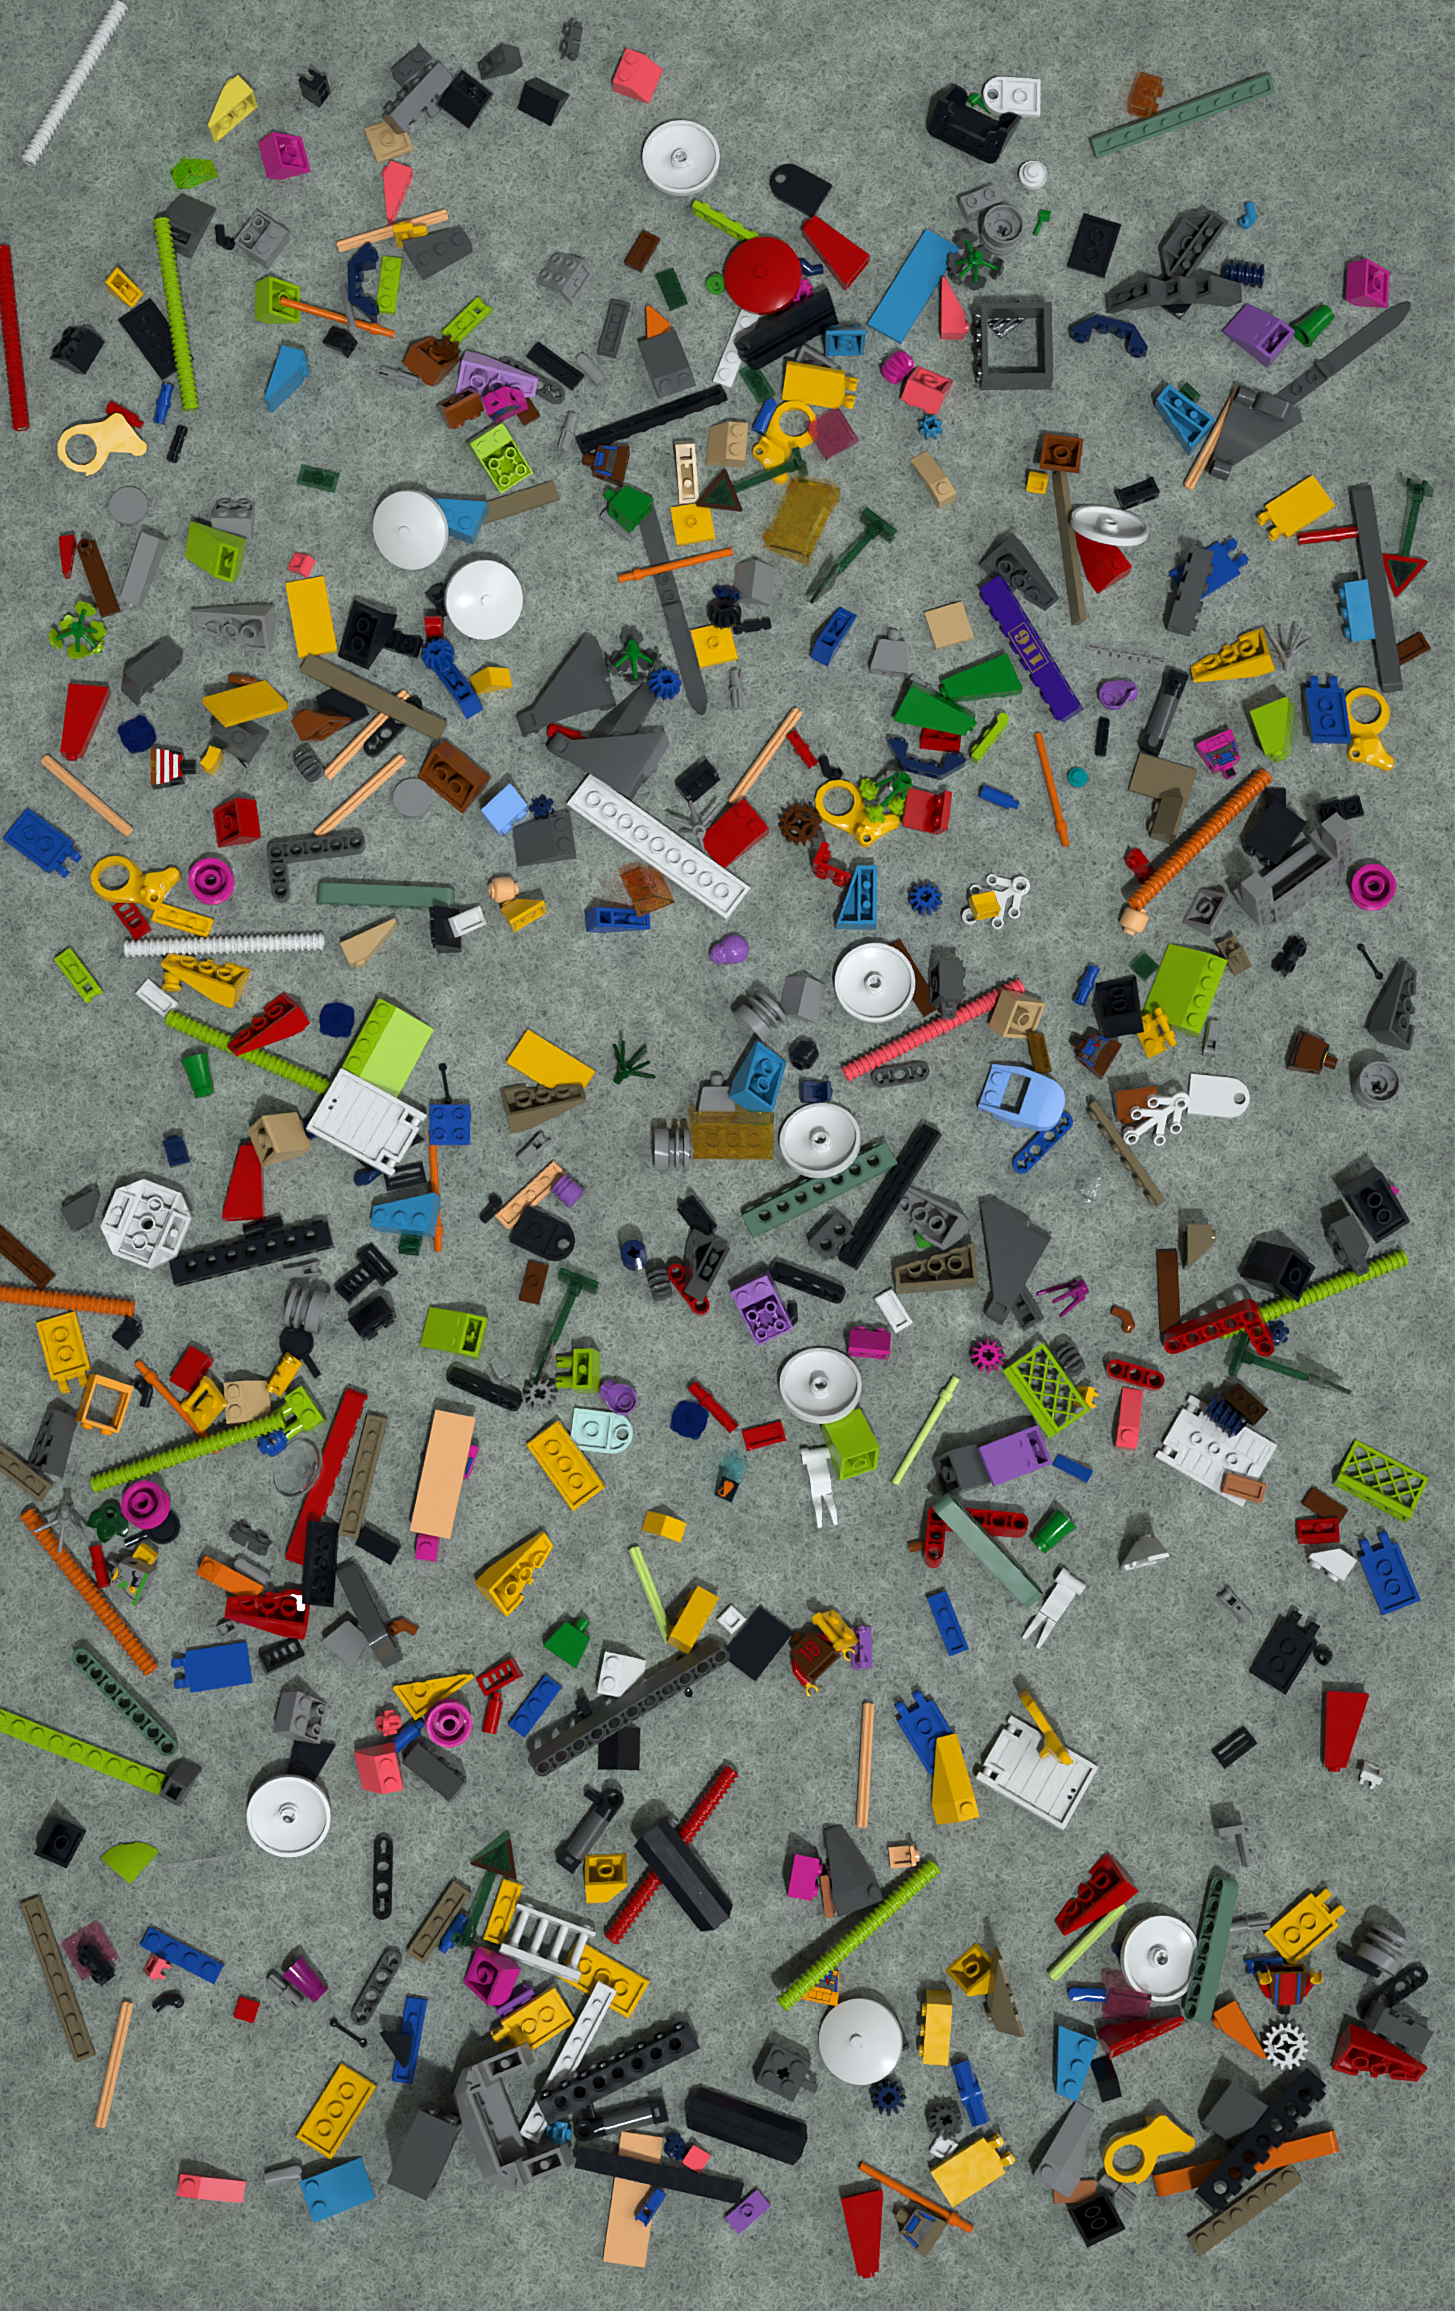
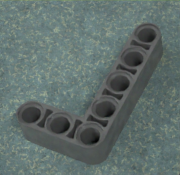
[267,833,366,903]
[335,1561,403,1669]

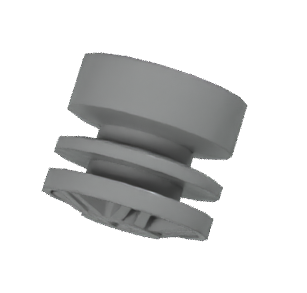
[979,204,1025,256]
[733,990,787,1044]
[1352,1061,1401,1110]
[655,1128,692,1171]
[284,1284,330,1335]
[1356,1922,1412,1976]

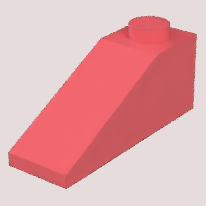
[382,160,413,225]
[941,277,969,340]
[1114,1387,1143,1451]
[177,2172,246,2203]

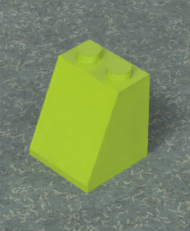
[1250,696,1295,763]
[821,1408,880,1481]

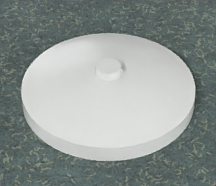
[642,120,720,196]
[373,490,449,570]
[1070,505,1149,546]
[444,559,523,640]
[835,943,915,1023]
[780,1103,861,1178]
[779,1348,862,1424]
[247,1775,331,1857]
[1120,1915,1198,2002]
[819,1998,903,2085]

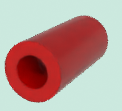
[105,401,144,429]
[547,723,587,740]
[481,1692,503,1735]

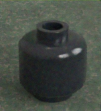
[789,1040,819,1070]

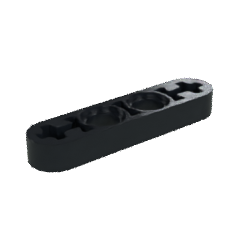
[363,696,423,758]
[769,1262,846,1304]
[446,1367,523,1411]
[373,1837,393,1920]
[1357,1966,1428,2020]

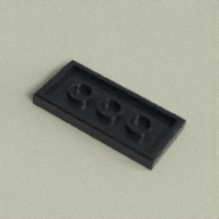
[118,298,194,381]
[301,1521,339,1608]

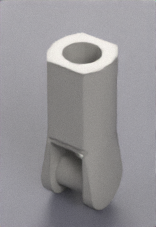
[577,354,607,387]
[1203,1020,1221,1058]
[516,1132,551,1166]
[283,1262,321,1281]
[234,1559,271,1587]
[1217,1587,1253,1623]
[216,1619,246,1639]
[263,2163,303,2187]

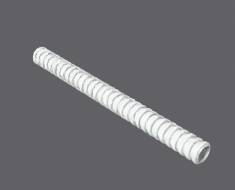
[21,0,128,166]
[124,932,324,958]

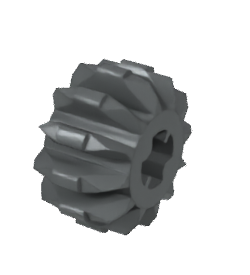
[293,748,325,783]
[646,1266,673,1301]
[1052,1342,1085,1378]
[927,2103,963,2141]

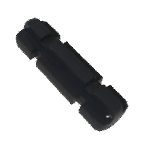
[166,425,188,463]
[733,618,772,634]
[1095,718,1110,757]

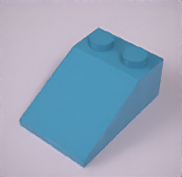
[825,325,866,356]
[264,345,310,413]
[728,1041,786,1117]
[299,2157,376,2223]

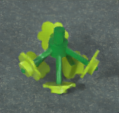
[48,601,107,660]

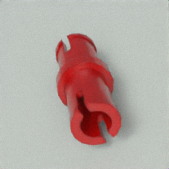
[786,730,819,770]
[89,1545,110,1589]

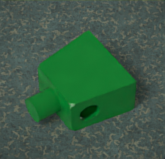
[604,486,654,533]
[543,1616,591,1669]

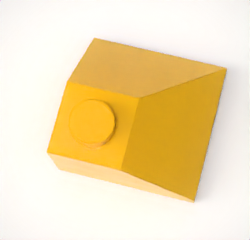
[500,899,547,933]
[585,1853,627,1903]
[945,1943,992,1996]

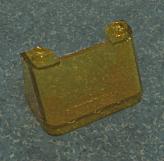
[764,477,841,567]

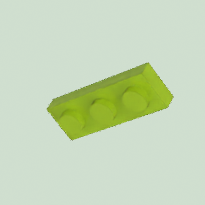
[377,256,403,315]

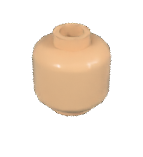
[488,876,519,903]
[1119,907,1149,936]

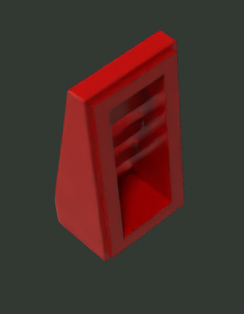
[58,535,77,579]
[112,903,151,941]
[476,1658,524,1697]

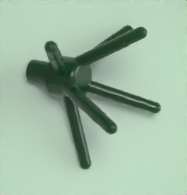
[613,1040,656,1085]

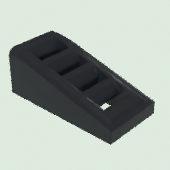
[334,1264,375,1305]
[258,1638,305,1675]

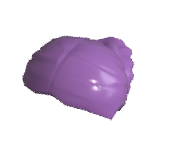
[1099,680,1138,710]
[709,934,749,964]
[599,1380,638,1416]

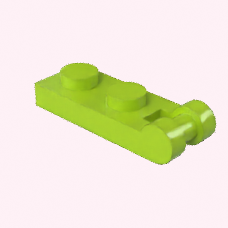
[441,297,493,344]
[970,713,1009,765]
[54,948,103,1004]

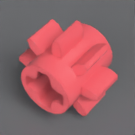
[375,1710,401,1736]

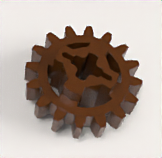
[779,803,823,847]

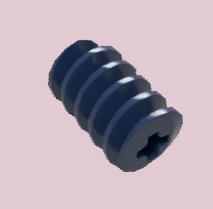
[1223,259,1265,289]
[621,1240,647,1271]
[1203,1394,1249,1438]

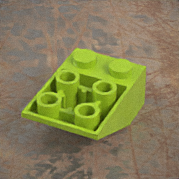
[466,422,533,494]
[184,521,247,583]
[420,1307,489,1360]

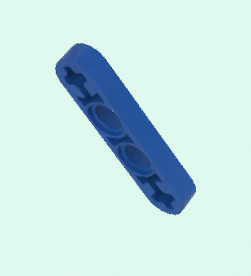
[1012,1113,1073,1174]

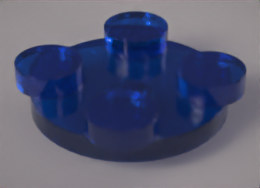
[118,715,157,754]
[319,1003,355,1038]
[670,1401,709,1440]

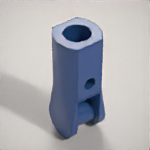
[752,399,777,435]
[1244,1955,1284,1974]
[1067,1987,1106,2002]
[634,2186,667,2227]

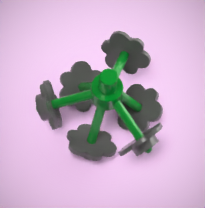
[947,232,1004,291]
[606,629,663,685]

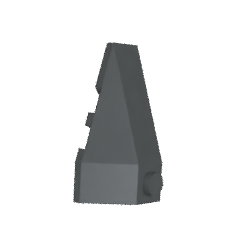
[979,533,1059,611]
[589,682,658,739]
[1369,961,1417,1050]
[824,1825,883,1917]

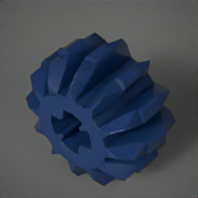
[870,2079,906,2116]

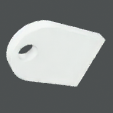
[982,77,1041,118]
[1187,1074,1250,1118]

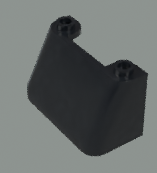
[929,83,1022,164]

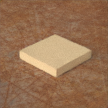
[364,121,414,164]
[924,601,974,650]

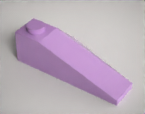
[455,351,539,399]

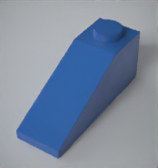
[810,607,857,667]
[435,662,484,719]
[585,907,651,933]

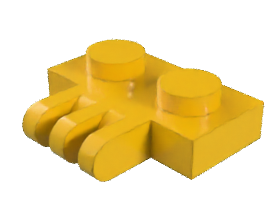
[393,222,428,248]

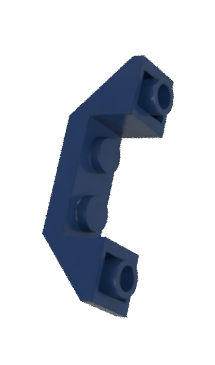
[348,243,380,323]
[1070,315,1148,358]
[888,737,966,780]

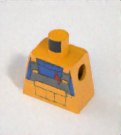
[800,1954,839,2006]

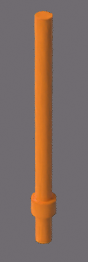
[280,297,395,338]
[617,548,733,583]
[1034,733,1070,847]
[428,1132,444,1252]
[134,1360,222,1455]
[859,2162,974,2234]

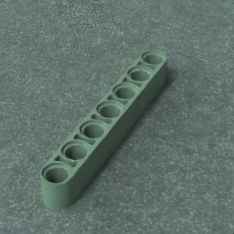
[316,883,455,910]
[932,1492,1043,1608]
[72,1649,179,1757]
[1184,1876,1239,2023]

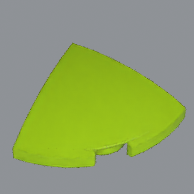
[101,1842,159,1884]

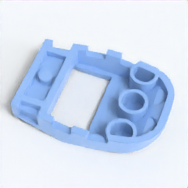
[978,1064,1065,1131]

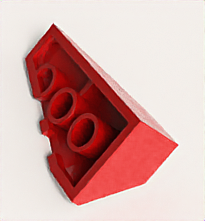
[1097,2016,1185,2060]

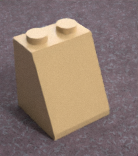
[247,1112,312,1167]

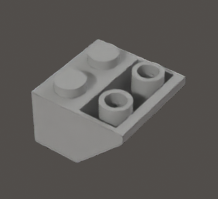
[234,211,291,270]
[211,499,256,540]
[273,1691,328,1744]

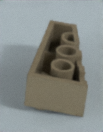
[894,1243,978,1294]

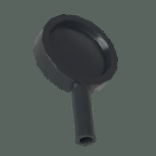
[279,1326,322,1379]
[124,1511,181,1548]

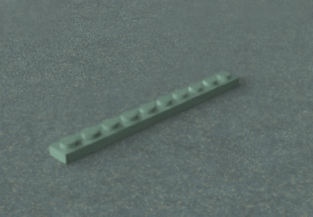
[1090,72,1275,158]

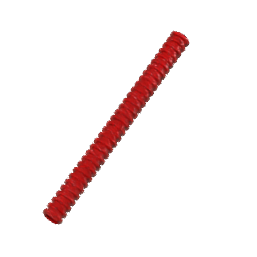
[0,245,30,431]
[604,1765,739,1945]

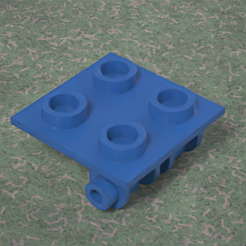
[430,1105,471,1145]

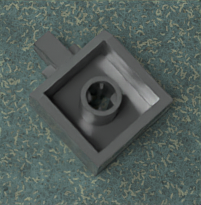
[929,959,966,1020]
[1326,1214,1370,1277]
[755,2043,819,2102]

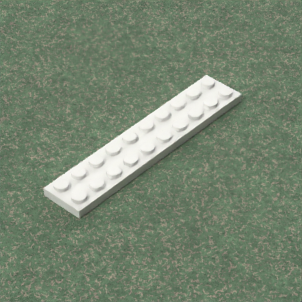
[567,774,750,921]

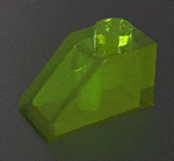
[170,159,219,189]

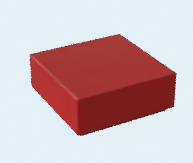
[234,1997,260,2024]

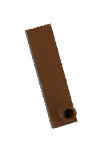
[76,538,120,618]

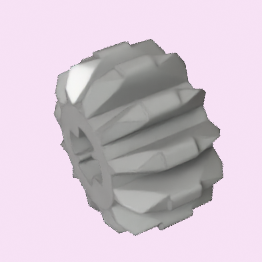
[523,1377,558,1413]

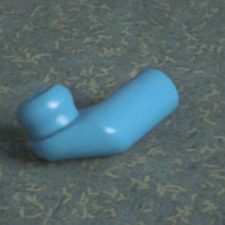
[1239,202,1257,229]

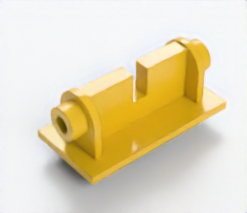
[266,1352,303,1397]

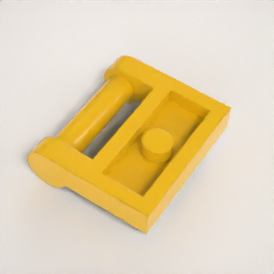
[180,1376,228,1431]
[811,1609,859,1651]

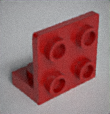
[902,788,952,835]
[812,841,851,888]

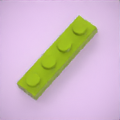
[692,200,760,243]

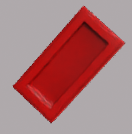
[742,1421,786,1451]

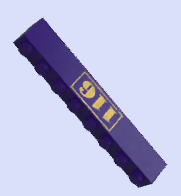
[979,575,1084,722]

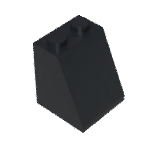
[1242,799,1307,869]
[1240,1240,1315,1303]

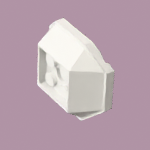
[101,1179,192,1270]

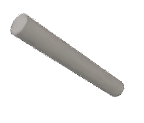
[340,284,357,331]

